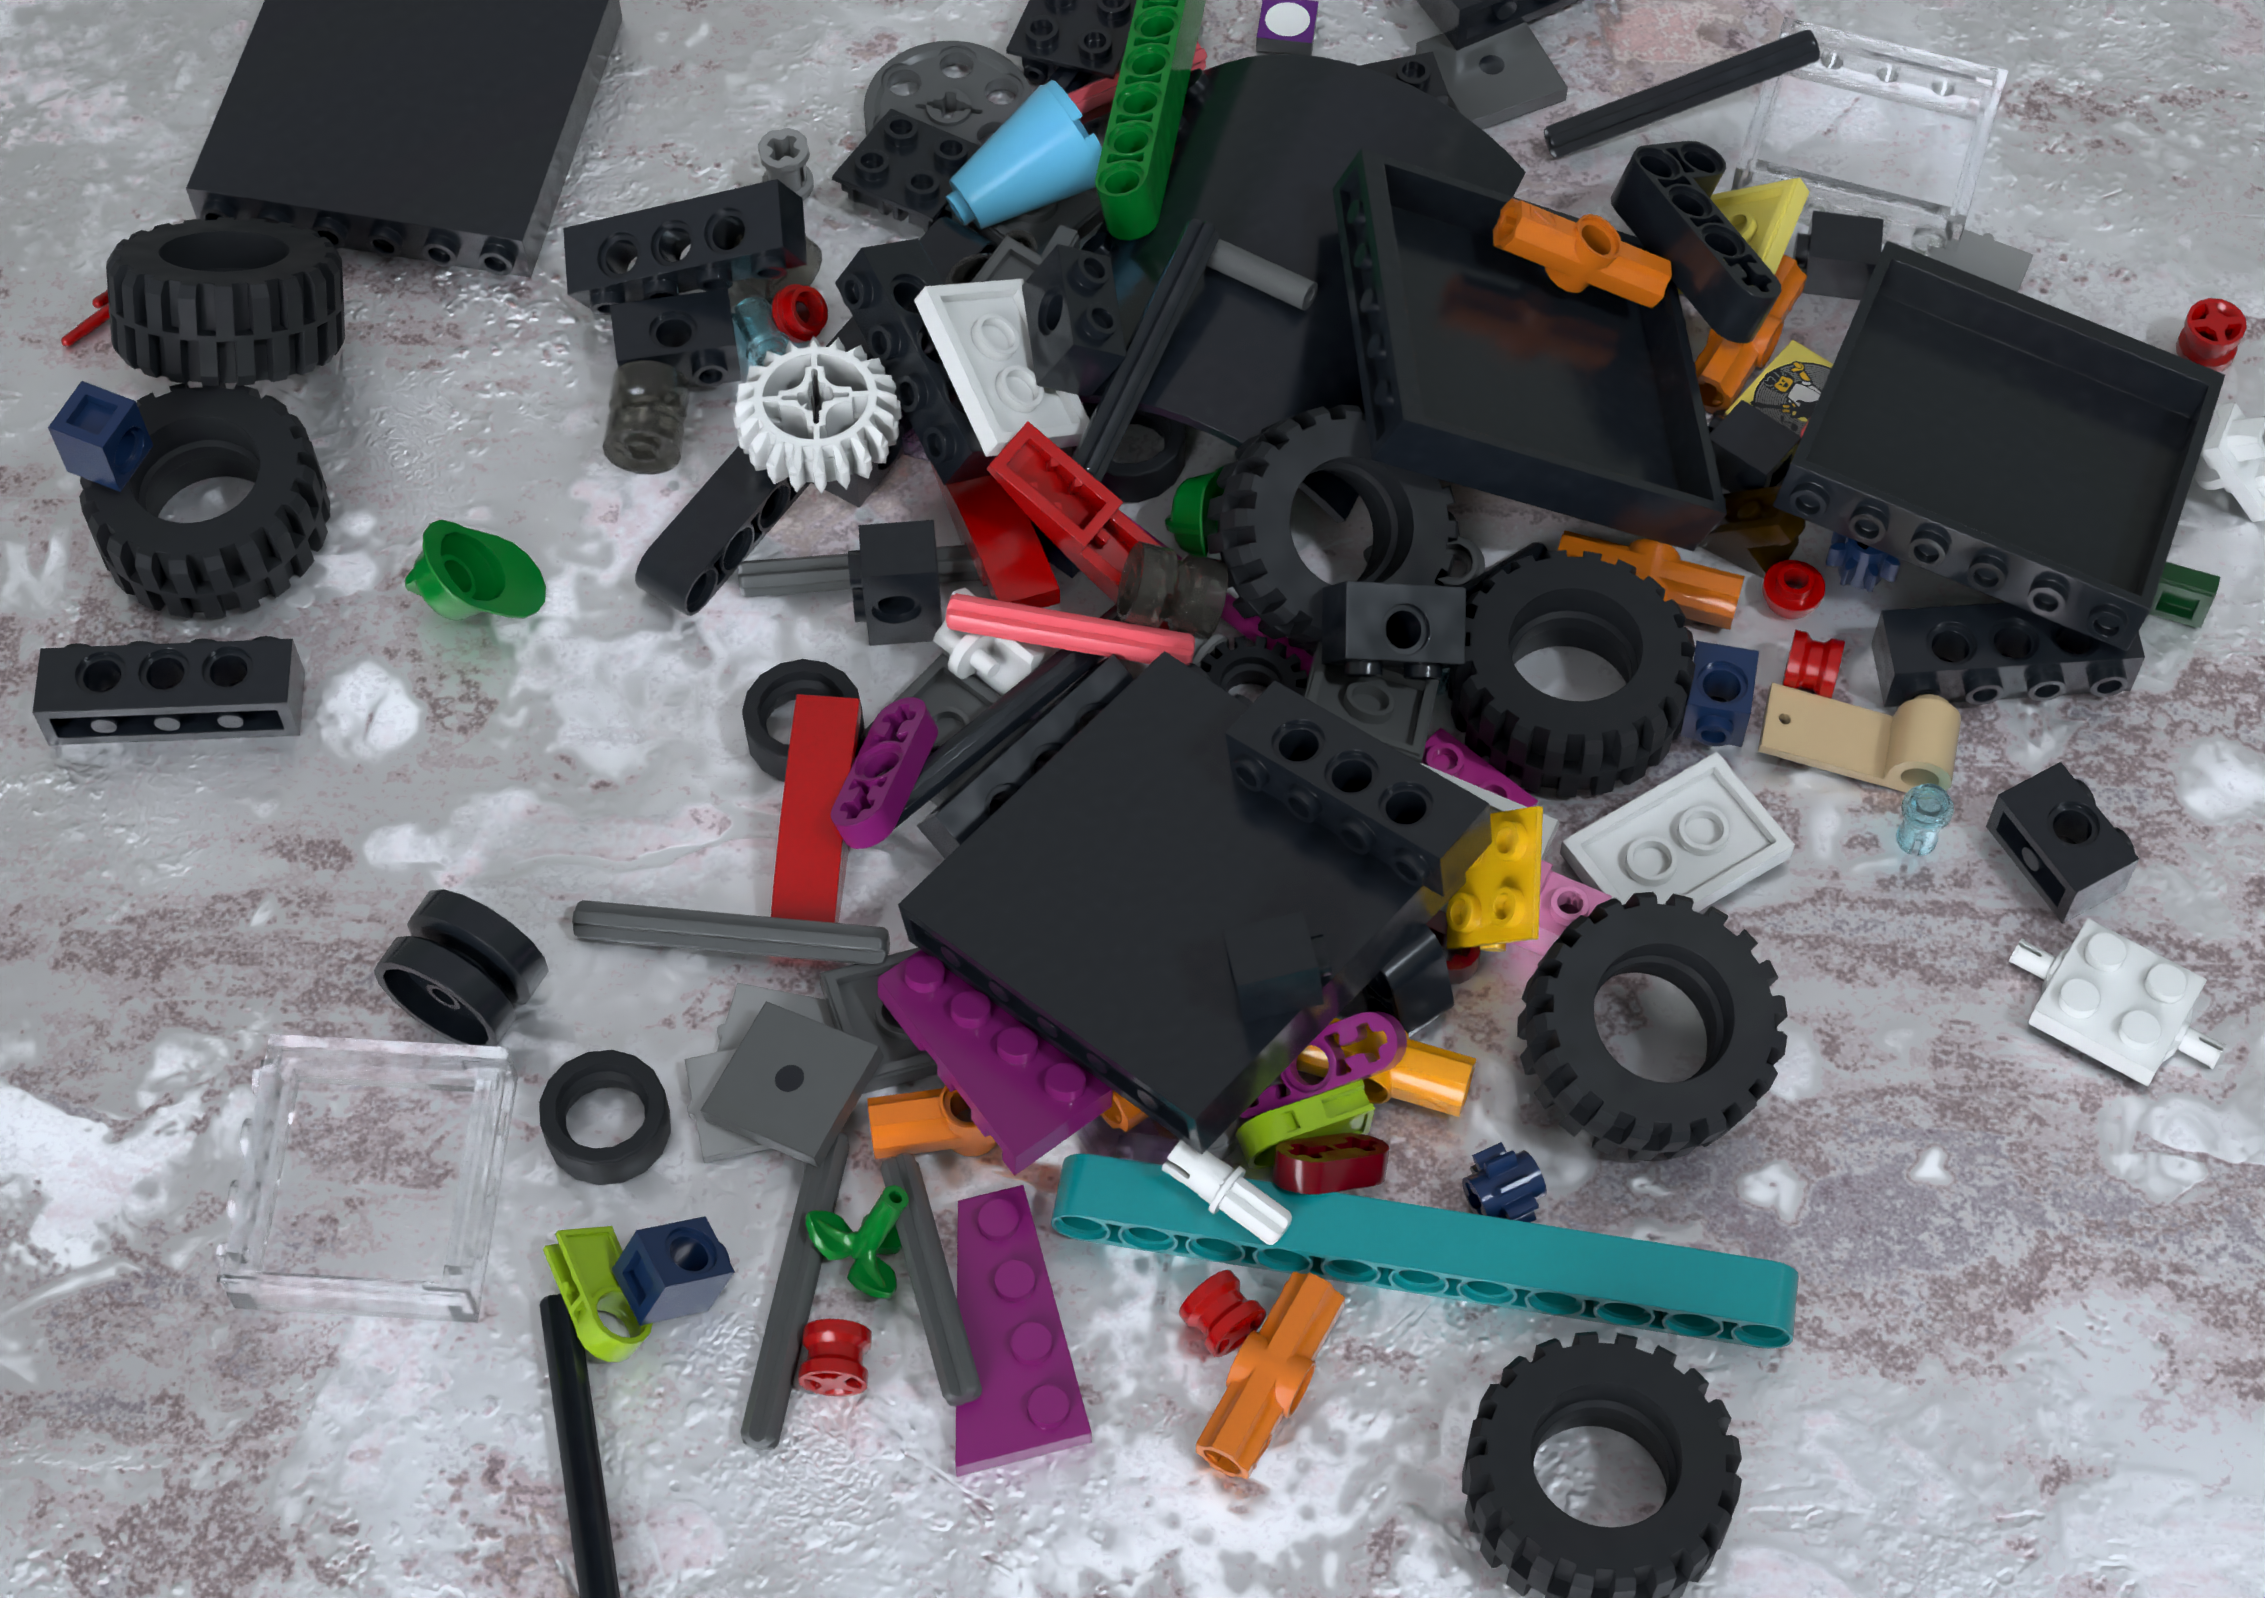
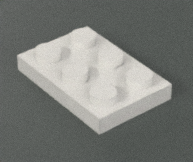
[914,279,1090,457]
[1560,752,1795,912]

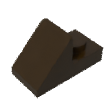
[1698,485,1806,579]

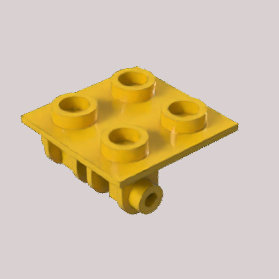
[1446,806,1543,952]

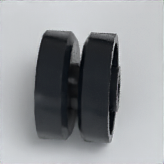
[374,889,549,1052]

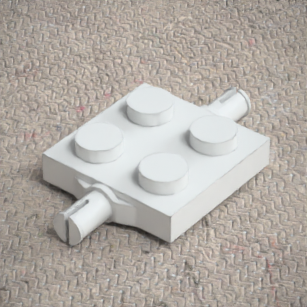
[2009,918,2227,1087]

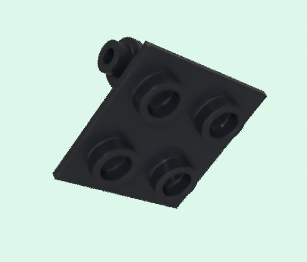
[1006,0,1137,83]
[832,109,981,232]

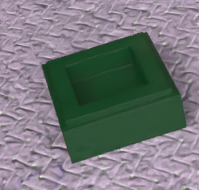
[2149,562,2221,628]

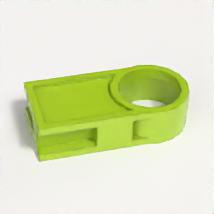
[1235,1080,1375,1169]
[543,1226,653,1363]

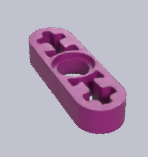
[831,697,938,849]
[1239,1012,1407,1118]

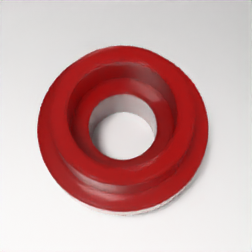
[772,284,828,343]
[1762,560,1825,619]

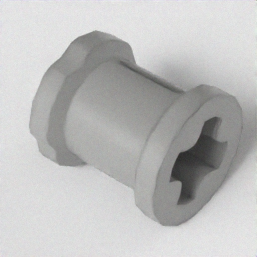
[758,128,814,201]

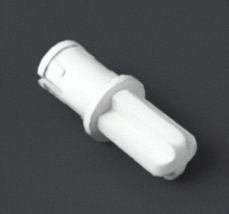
[1161,1140,1292,1245]

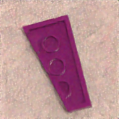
[877,949,1113,1176]
[955,1185,1092,1477]

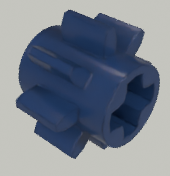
[1825,532,1902,593]
[1462,1142,1547,1223]

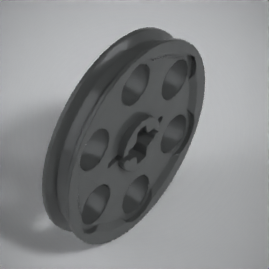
[864,41,1032,146]

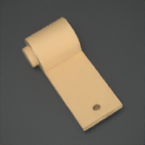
[1758,682,1961,796]

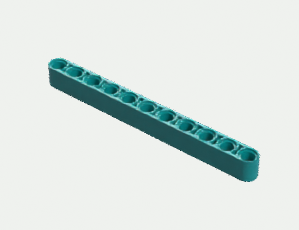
[1051,1153,1799,1349]

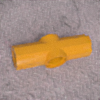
[1296,1018,1476,1117]

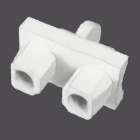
[2194,402,2265,522]
[933,587,1052,696]

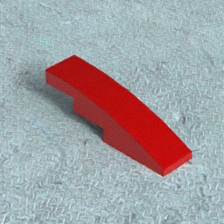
[987,421,1207,631]
[930,461,1060,608]
[771,694,862,923]

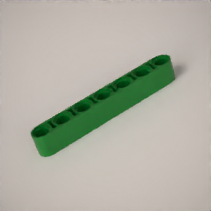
[1095,0,1206,240]

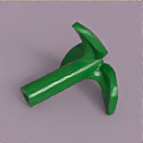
[805,1185,909,1299]

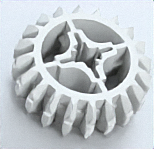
[733,335,901,494]

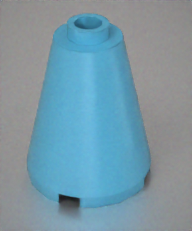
[946,80,1102,230]

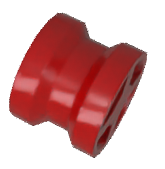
[2176,298,2247,372]
[1782,629,1845,699]
[1179,1270,1267,1357]
[798,1319,872,1397]

